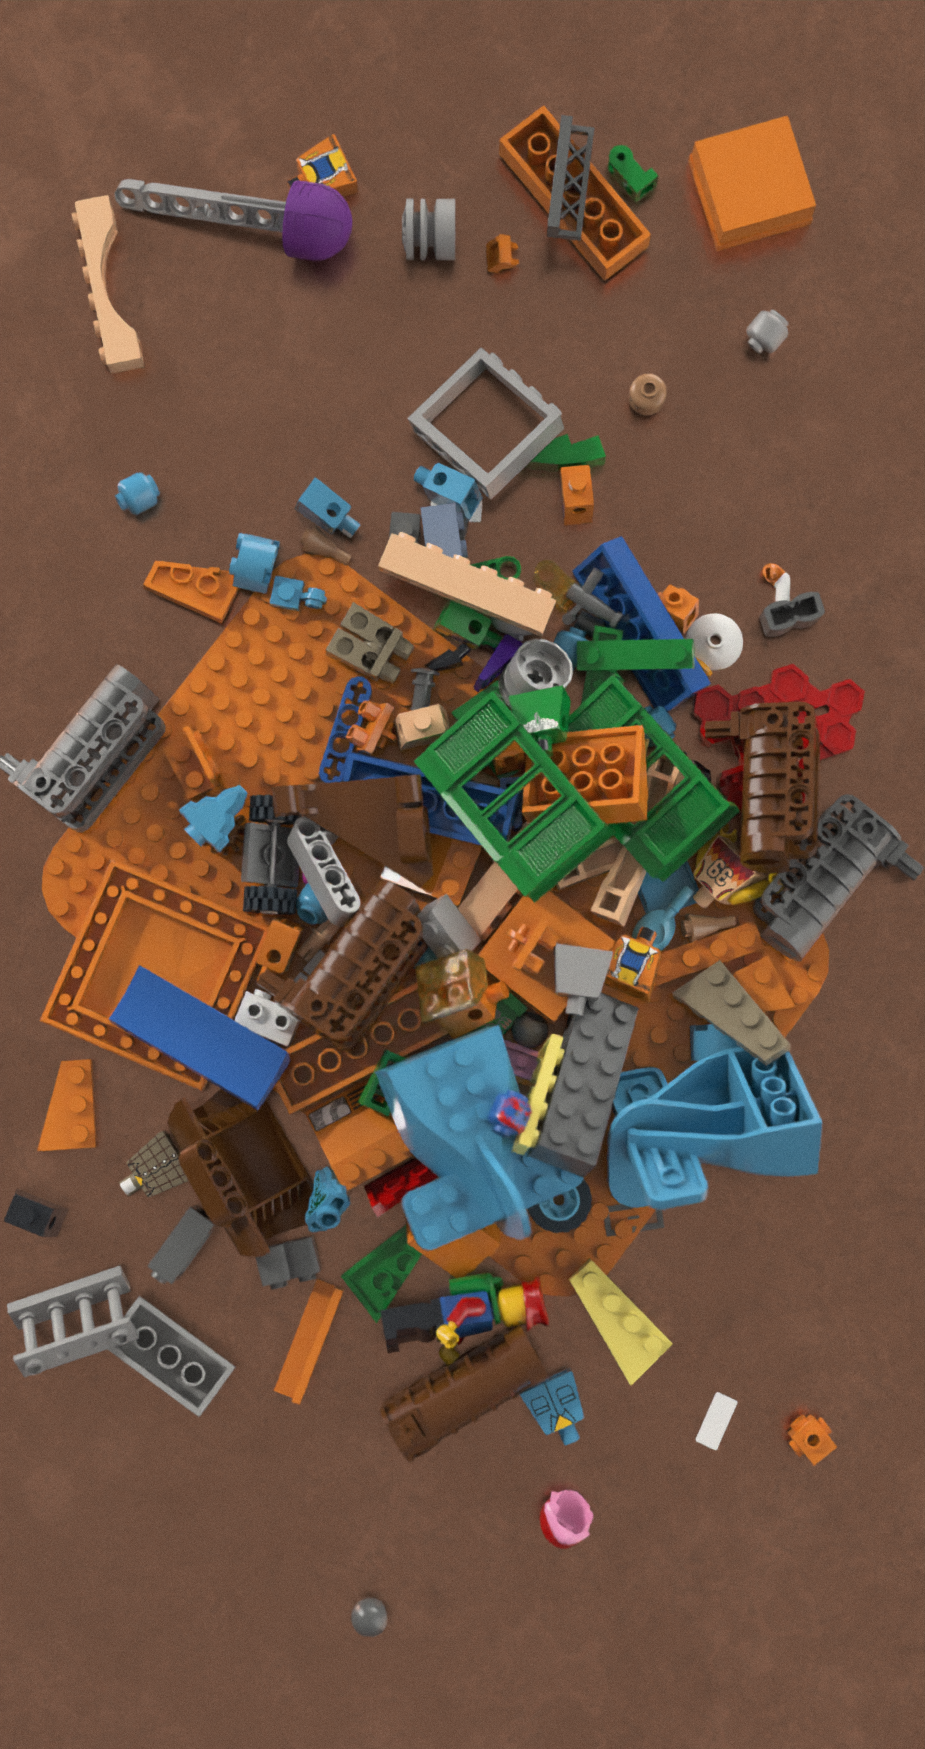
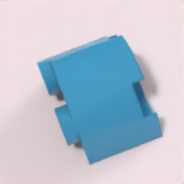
[229,533,280,594]
[689,1024,740,1061]

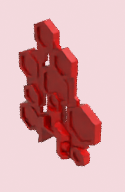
[692,664,865,812]

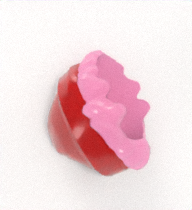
[540,1490,593,1549]

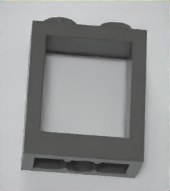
[147,1204,217,1284]

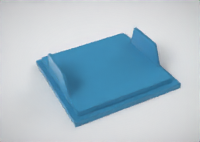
[638,861,699,914]

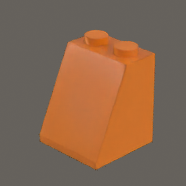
[405,1177,501,1278]

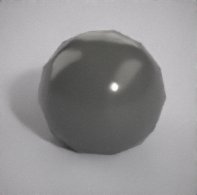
[511,1011,549,1048]
[351,1598,387,1637]

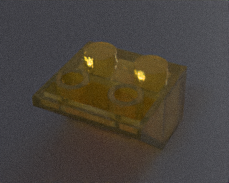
[415,949,488,1023]

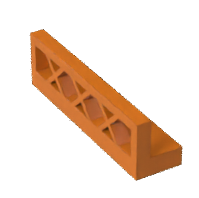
[274,1278,345,1405]

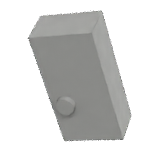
[108,1296,236,1417]

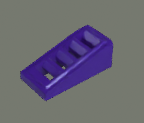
[473,634,523,692]

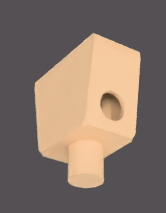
[393,704,451,751]

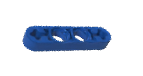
[319,677,372,783]

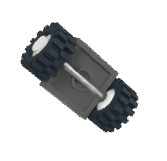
[241,795,302,915]

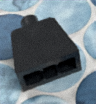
[4,1189,69,1237]

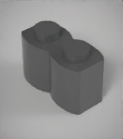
[759,592,825,637]
[255,1235,322,1290]

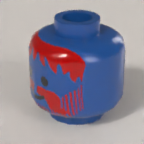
[487,1090,532,1138]

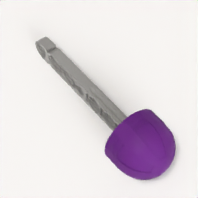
[114,179,352,260]

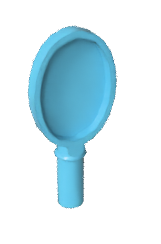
[632,885,694,951]

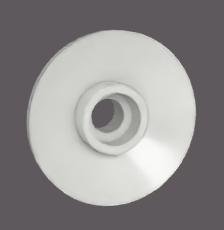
[686,614,743,671]

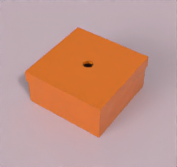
[688,115,816,251]
[471,891,615,1026]

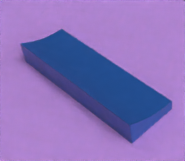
[572,536,711,713]
[343,753,523,845]
[109,965,291,1110]

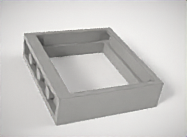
[408,348,564,499]

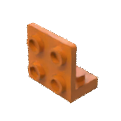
[163,726,222,801]

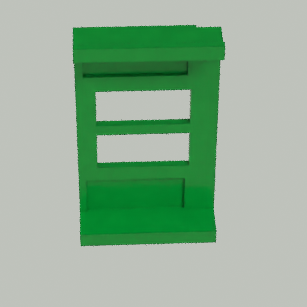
[568,673,741,882]
[414,690,616,903]

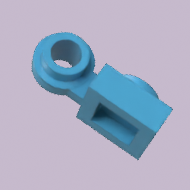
[270,576,327,611]

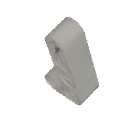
[287,816,360,927]

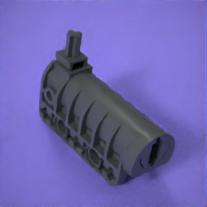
[0,664,166,832]
[753,794,924,961]

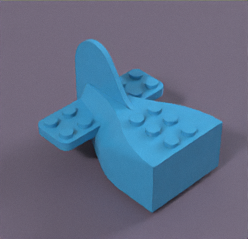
[374,1025,583,1250]
[607,1047,822,1210]

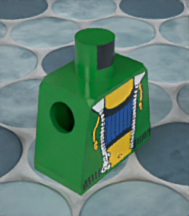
[433,600,502,651]

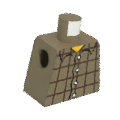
[119,1130,188,1198]

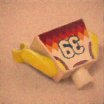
[693,824,784,908]

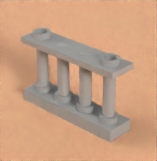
[7,1266,139,1378]

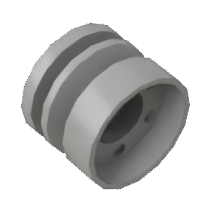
[402,199,455,260]
[498,639,573,707]

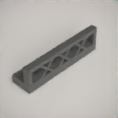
[546,115,595,241]

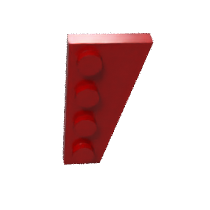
[364,1158,438,1218]

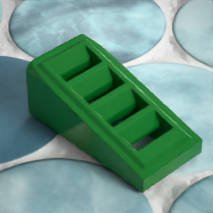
[358,1049,406,1116]

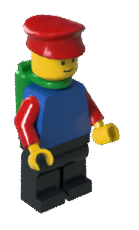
[380,1273,549,1364]

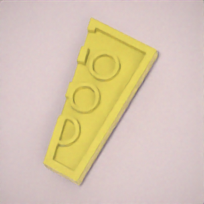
[512,1034,565,1155]
[569,1258,673,1385]

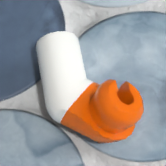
[762,563,790,602]

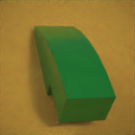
[524,434,606,472]

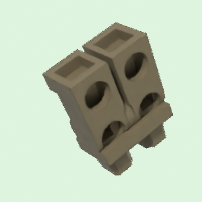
[325,602,414,684]

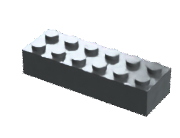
[528,993,639,1178]

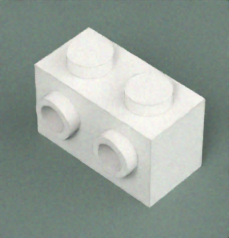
[234,989,300,1047]

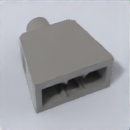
[554,943,613,1016]

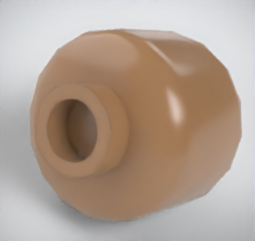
[629,374,667,415]

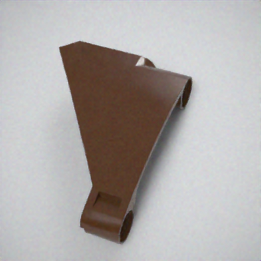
[272,775,434,888]

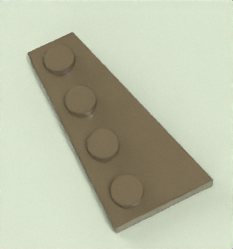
[672,960,791,1066]

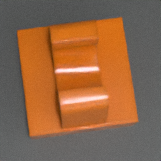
[486,234,519,273]

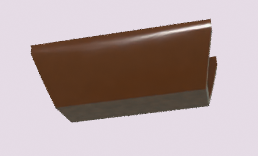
[167,1089,314,1257]

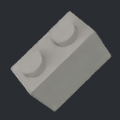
[412,894,481,969]

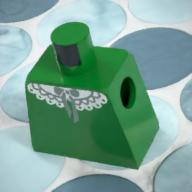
[509,685,571,757]

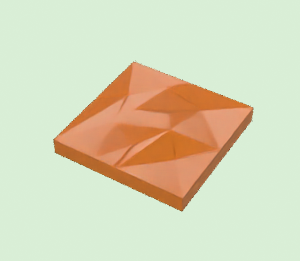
[40,859,270,1091]

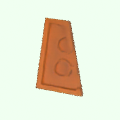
[143,560,240,624]
[701,955,795,1022]
[37,1059,97,1152]

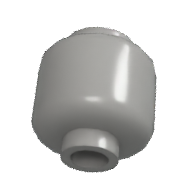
[746,309,789,354]

